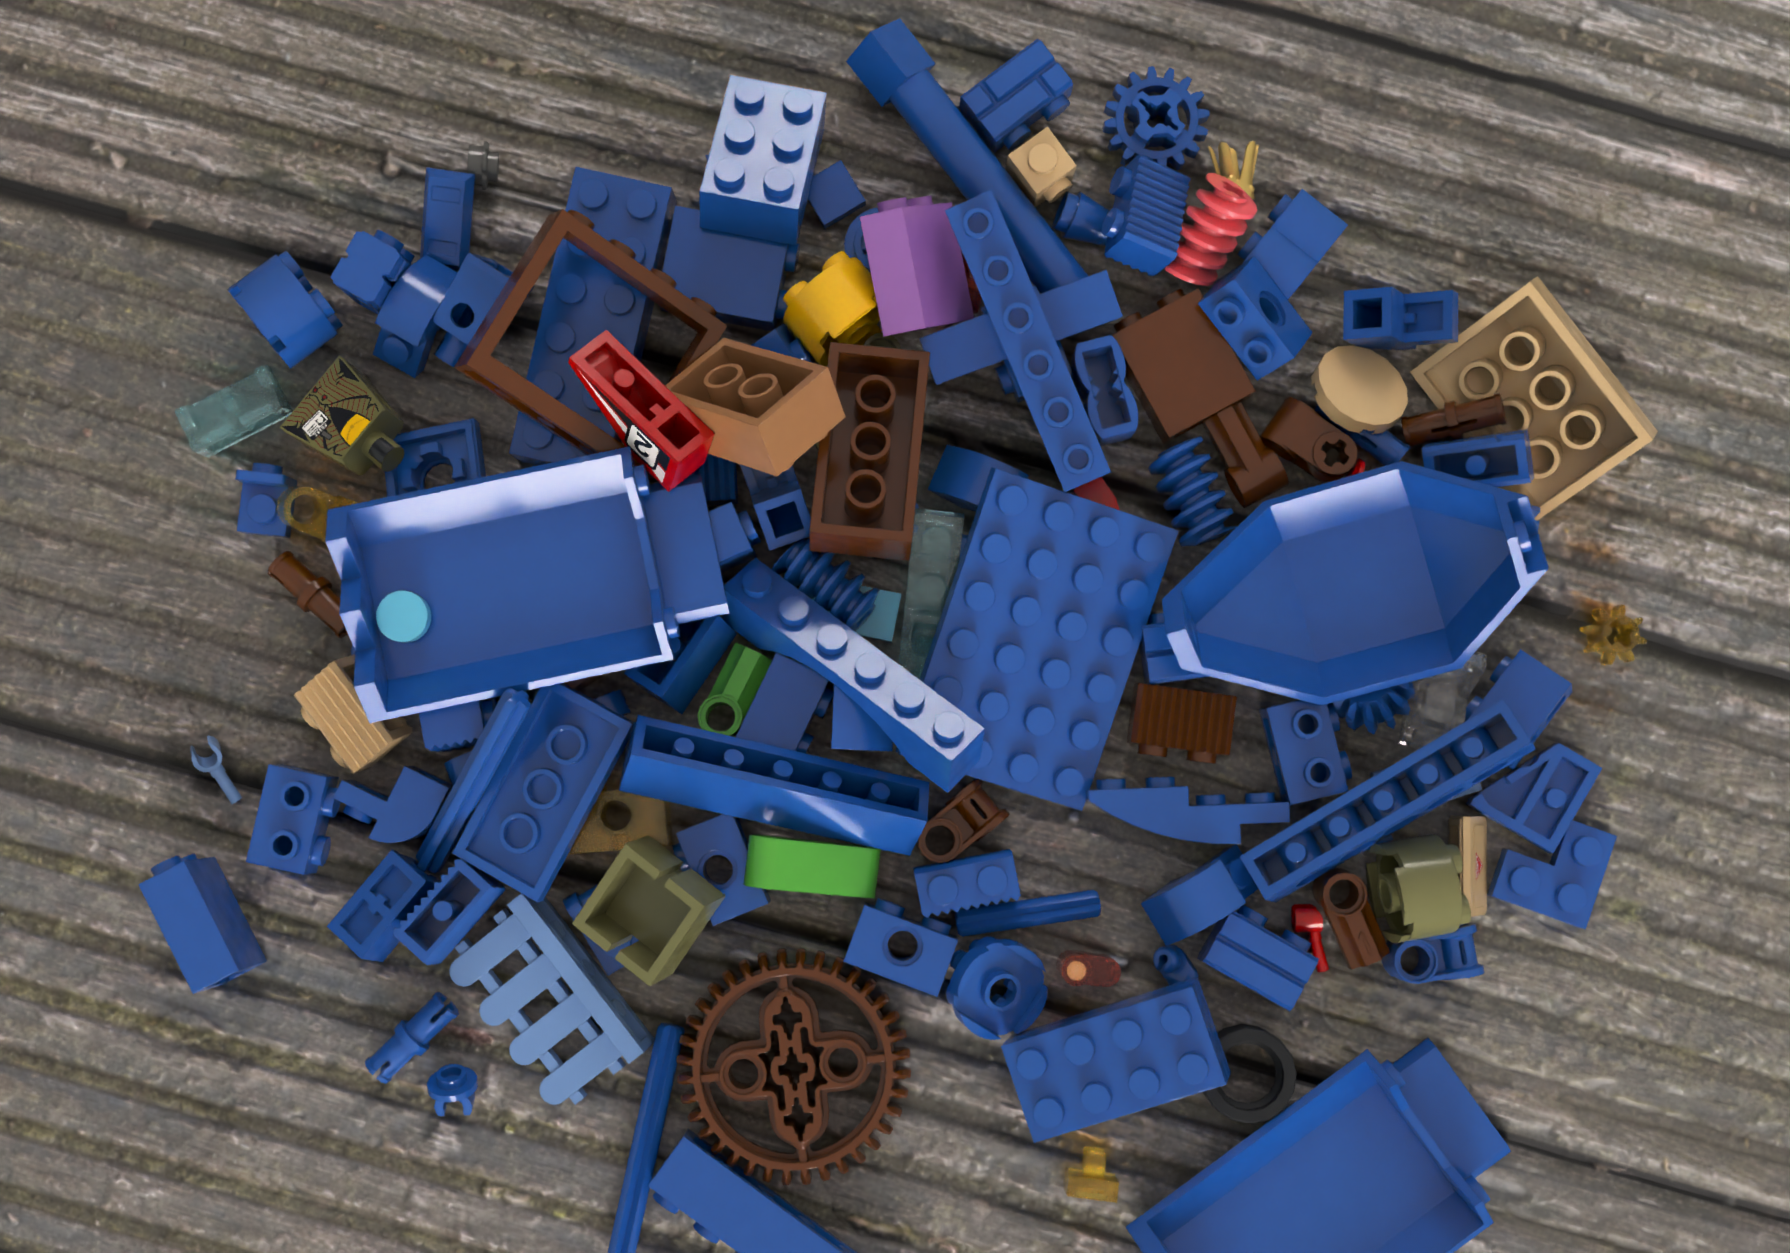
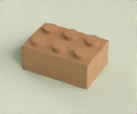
[665,338,846,477]

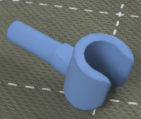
[190,736,242,804]

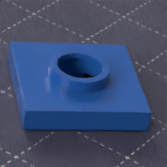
[385,418,486,497]

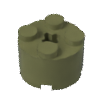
[1366,834,1471,943]

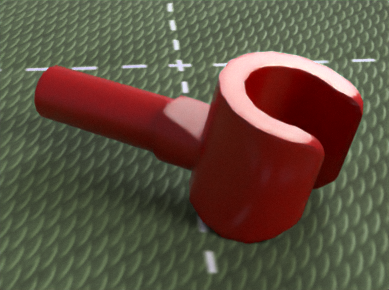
[1291,904,1329,972]

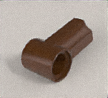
[1202,402,1289,508]
[1312,867,1390,970]

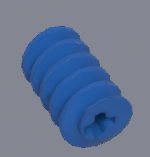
[1148,436,1237,547]
[772,538,880,632]

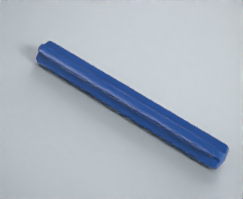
[416,688,531,874]
[608,1023,684,1253]

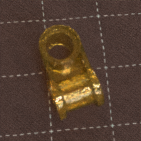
[276,486,359,543]

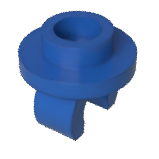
[427,1064,478,1116]

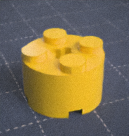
[783,251,882,367]

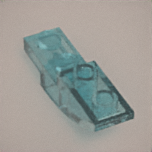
[898,508,964,679]

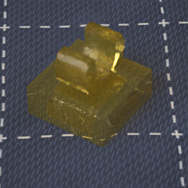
[1063,1146,1119,1203]

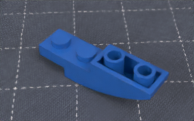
[1086,777,1290,844]

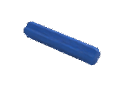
[955,890,1101,937]

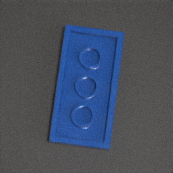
[452,683,635,902]

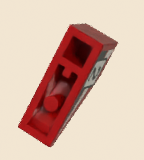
[568,330,715,492]

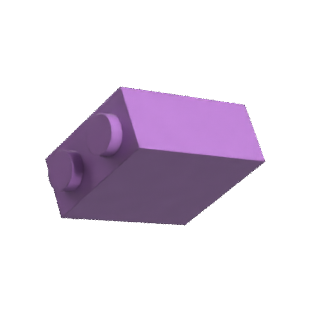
[860,195,974,337]

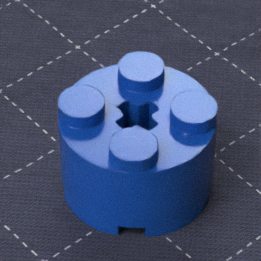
[227,251,343,369]

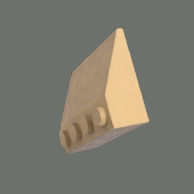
[1410,276,1658,520]

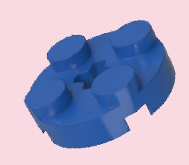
[946,936,1048,1040]

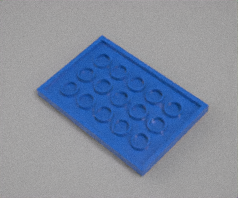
[895,467,1178,811]

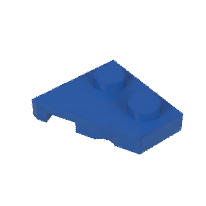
[1465,743,1602,853]

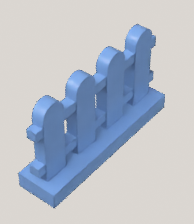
[449,893,655,1105]

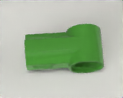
[698,642,772,737]

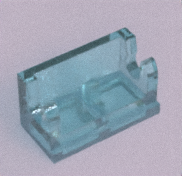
[175,365,293,458]

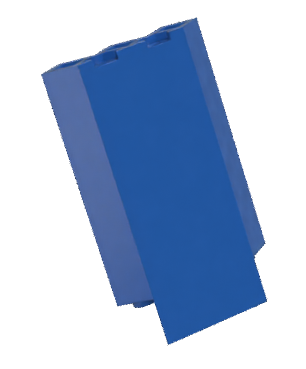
[325,446,730,723]
[1126,1038,1511,1253]

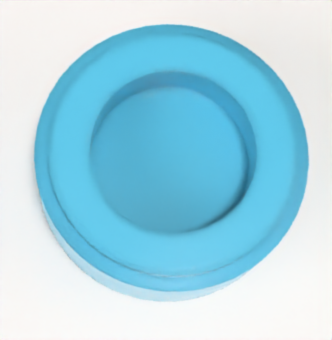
[376,591,431,643]

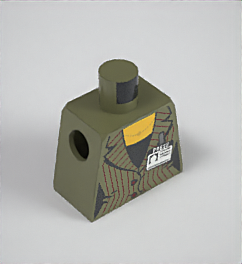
[279,355,404,476]

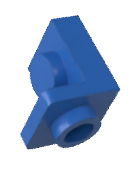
[235,463,297,538]

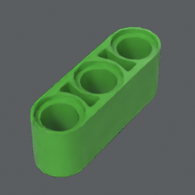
[743,834,881,898]

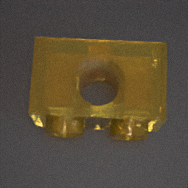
[568,784,673,855]

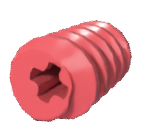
[1164,173,1258,286]

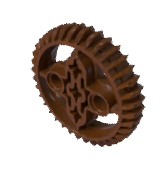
[677,947,911,1185]

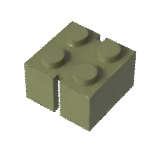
[572,835,726,987]

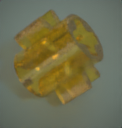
[1579,604,1647,666]

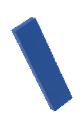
[919,270,1123,385]

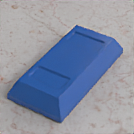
[420,167,475,270]

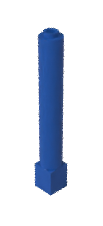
[846,18,1089,294]

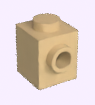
[1005,126,1077,207]

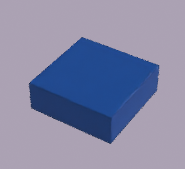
[807,160,866,229]

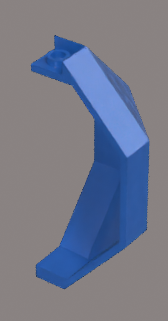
[1162,461,1549,705]

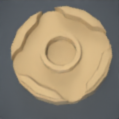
[1311,345,1408,434]

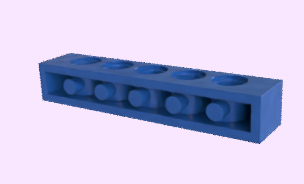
[945,190,1111,492]
[1240,699,1536,903]

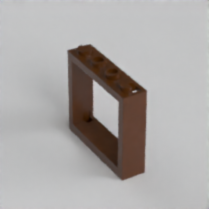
[454,209,727,466]

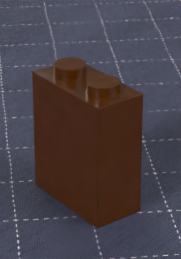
[1112,288,1256,445]

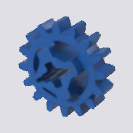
[1102,66,1210,171]

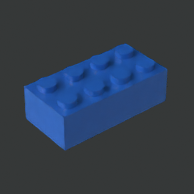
[1001,977,1231,1143]

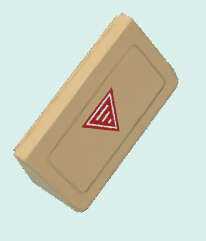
[1449,815,1487,917]

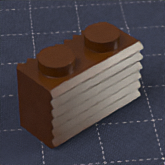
[1127,683,1237,764]

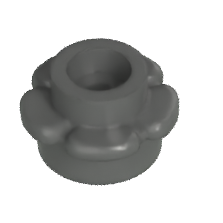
[467,141,499,190]

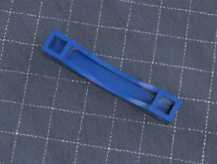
[722,557,985,793]

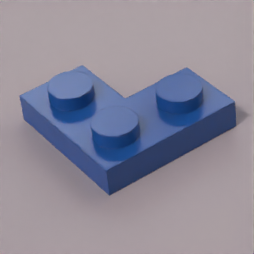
[1487,820,1617,929]

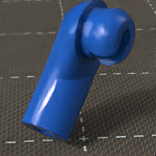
[1153,944,1199,985]

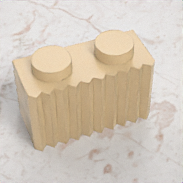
[294,654,412,774]

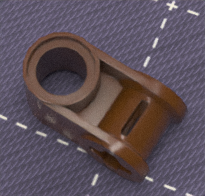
[1260,397,1357,483]
[916,778,1010,863]

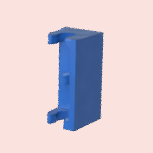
[327,850,441,962]

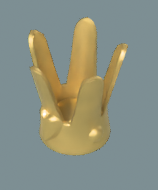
[1208,141,1259,201]

